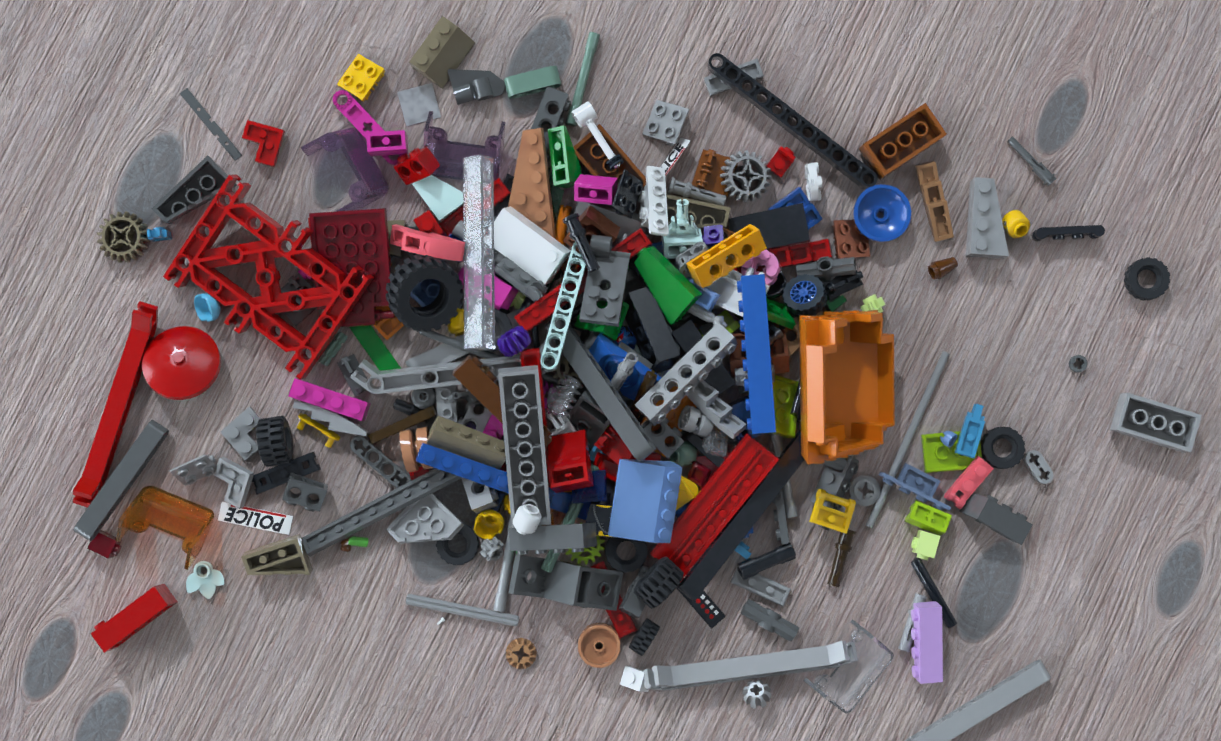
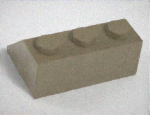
[409,16,475,89]

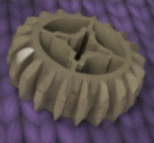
[97,211,150,263]

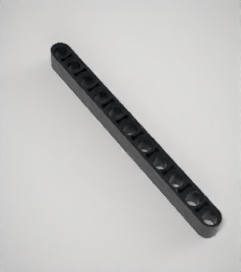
[707,53,878,189]
[678,429,805,601]

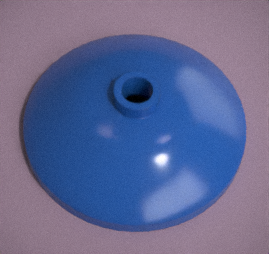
[853,184,911,242]

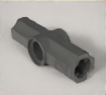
[796,257,856,282]
[740,599,799,642]

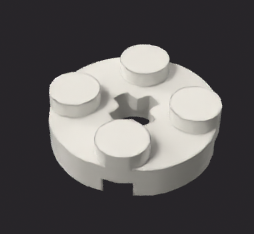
[805,162,822,201]

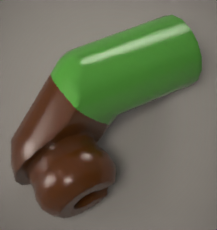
[340,536,368,552]

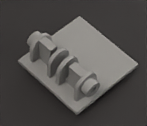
[643,100,690,146]
[169,454,217,486]

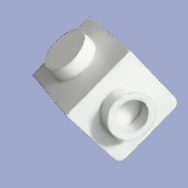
[620,666,649,692]

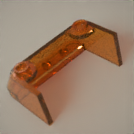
[116,486,214,570]

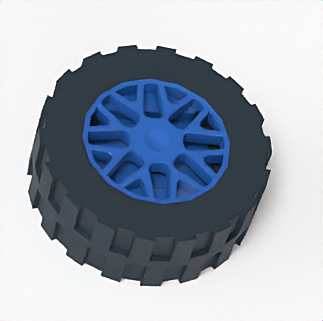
[783,274,827,317]

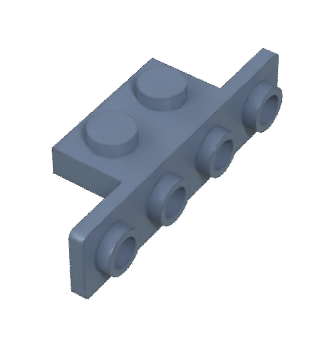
[879,463,952,511]

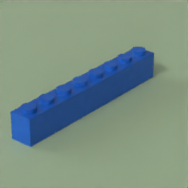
[737,274,776,434]

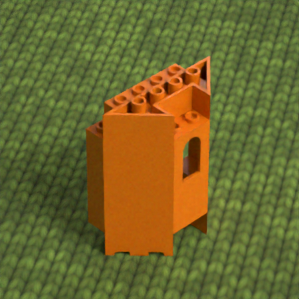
[799,310,895,465]

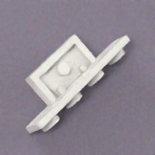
[638,166,669,236]

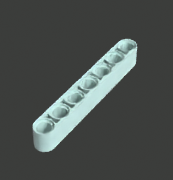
[541,239,588,372]

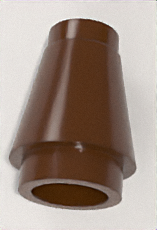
[928,257,958,280]

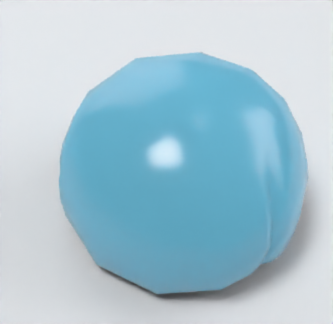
[194,293,221,322]

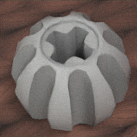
[742,679,772,709]

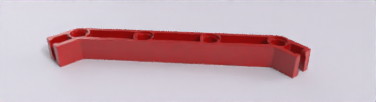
[73,301,158,508]

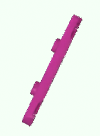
[332,90,403,165]

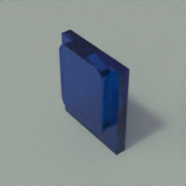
[572,470,607,504]

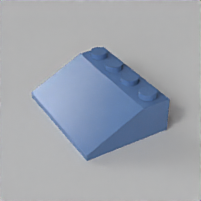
[608,459,682,543]

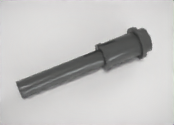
[1007,136,1057,186]

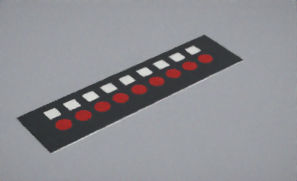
[677,573,726,629]

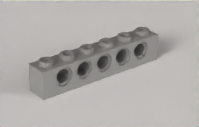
[635,322,738,426]

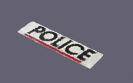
[661,138,690,177]
[218,502,293,535]

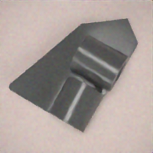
[448,69,505,105]

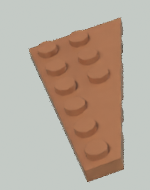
[508,128,556,239]

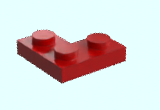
[242,120,285,168]

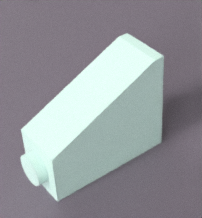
[412,175,470,222]

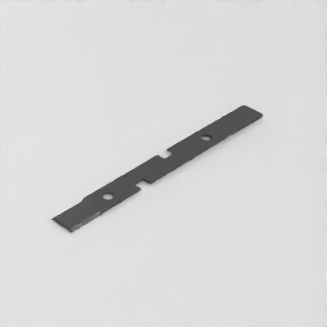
[180,88,242,161]

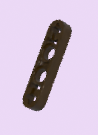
[368,406,437,444]

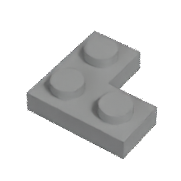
[220,406,261,461]
[214,457,254,509]

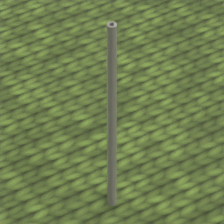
[865,351,950,528]

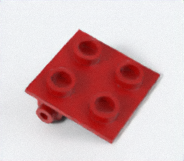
[594,424,633,465]

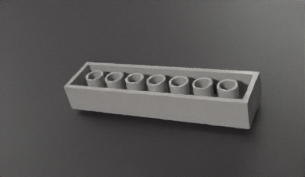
[498,365,551,528]

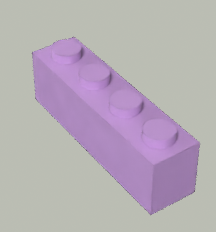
[911,601,943,684]

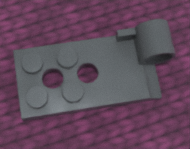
[579,235,631,327]

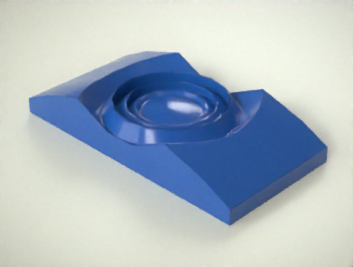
[589,333,661,400]

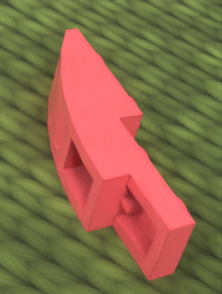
[390,224,465,261]

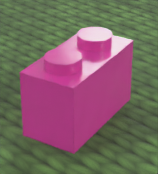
[366,130,409,156]
[574,174,618,205]

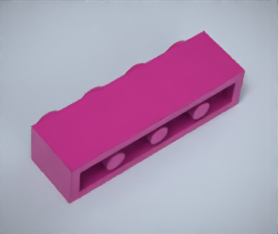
[288,378,371,421]

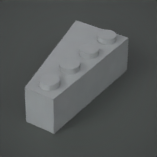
[966,177,1009,259]

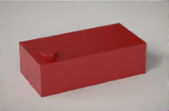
[91,584,178,653]

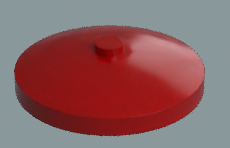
[142,326,221,400]

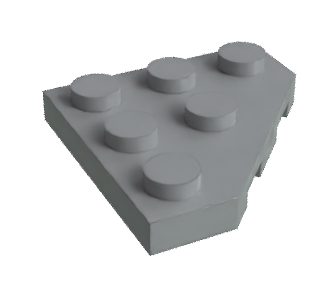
[386,493,464,544]

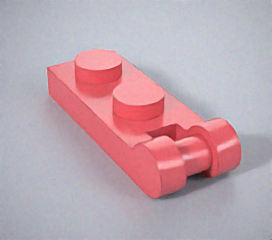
[944,455,994,509]

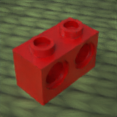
[393,147,440,186]

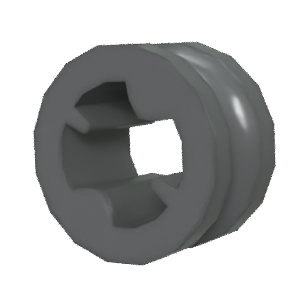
[1068,355,1088,372]

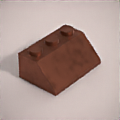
[729,329,790,378]

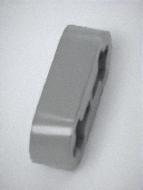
[1023,450,1053,484]

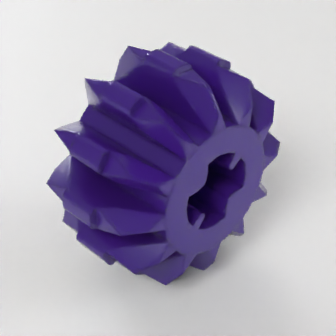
[497,326,531,357]

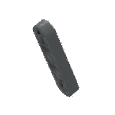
[350,436,412,488]

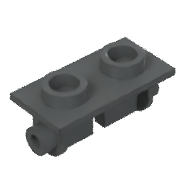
[337,354,367,396]

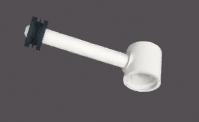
[571,102,624,170]

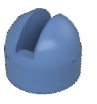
[940,431,957,448]

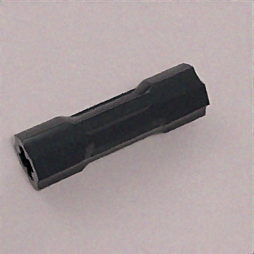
[737,542,796,580]

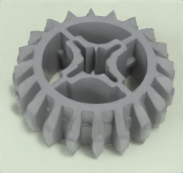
[720,150,772,202]

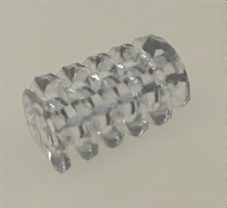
[546,374,584,418]

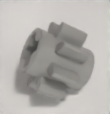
[480,537,504,562]

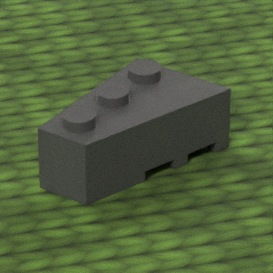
[959,493,1033,545]

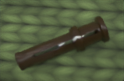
[827,529,856,587]

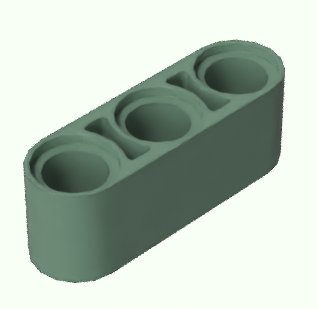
[504,66,562,99]

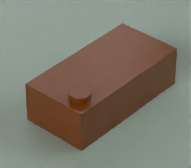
[859,103,947,180]
[574,124,646,190]

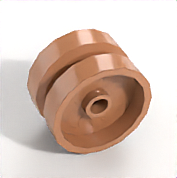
[399,427,434,473]
[578,622,620,668]

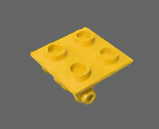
[337,54,385,102]

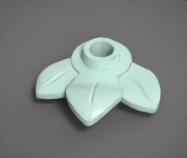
[186,561,224,599]

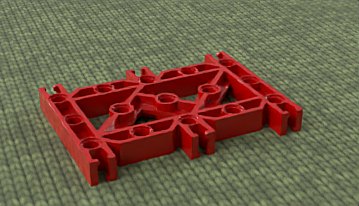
[163,174,374,380]

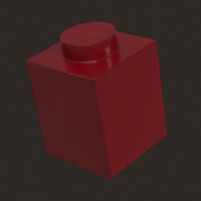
[87,530,122,558]

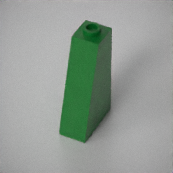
[634,246,702,325]

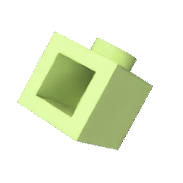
[911,530,940,561]

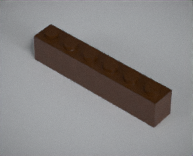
[452,355,552,447]

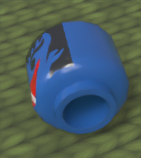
[609,326,637,350]

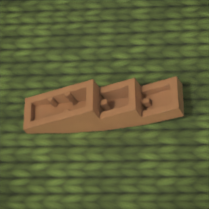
[915,161,954,242]

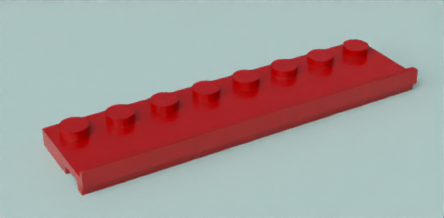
[651,433,779,578]

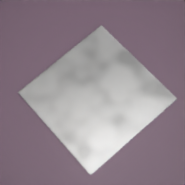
[397,83,441,126]

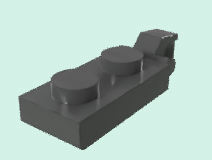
[772,490,789,544]

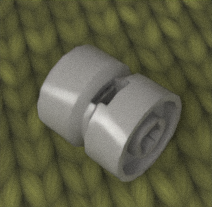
[678,405,714,437]

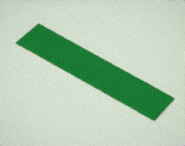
[349,326,401,371]

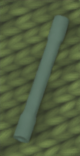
[566,32,600,127]

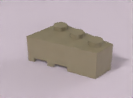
[241,534,313,575]

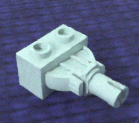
[662,199,703,259]

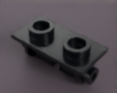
[822,270,863,300]

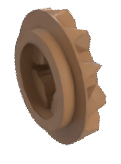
[506,638,537,669]

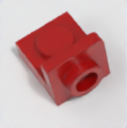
[766,146,796,179]

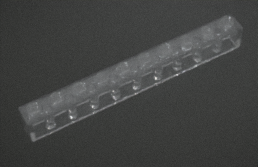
[463,154,495,351]

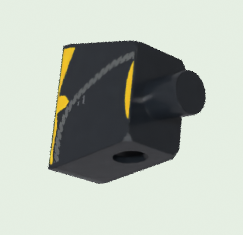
[585,492,619,538]

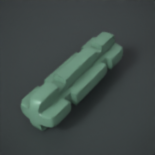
[319,332,348,366]

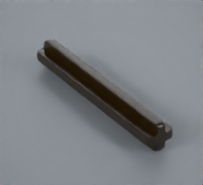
[630,370,657,420]

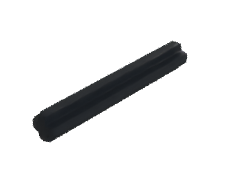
[911,558,957,628]

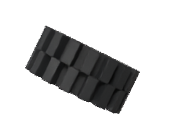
[629,618,660,656]

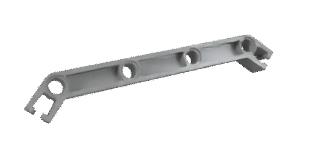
[350,340,558,394]
[643,641,858,690]

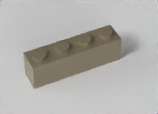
[427,416,506,470]

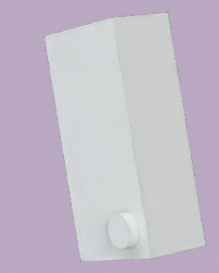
[483,206,571,285]

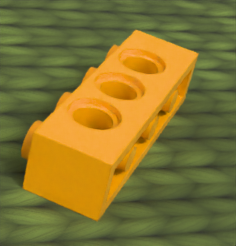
[686,224,767,288]

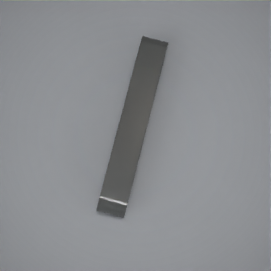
[73,420,169,541]

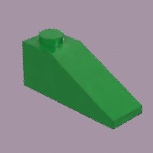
[548,125,581,188]

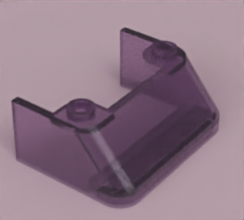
[424,111,506,184]
[301,128,389,211]

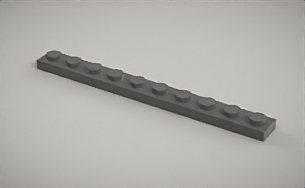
[302,468,462,557]

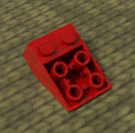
[548,430,594,493]

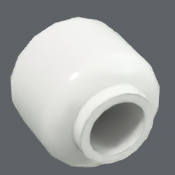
[512,504,542,535]

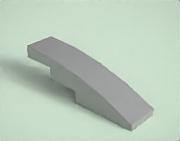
[683,373,746,439]
[293,400,370,437]

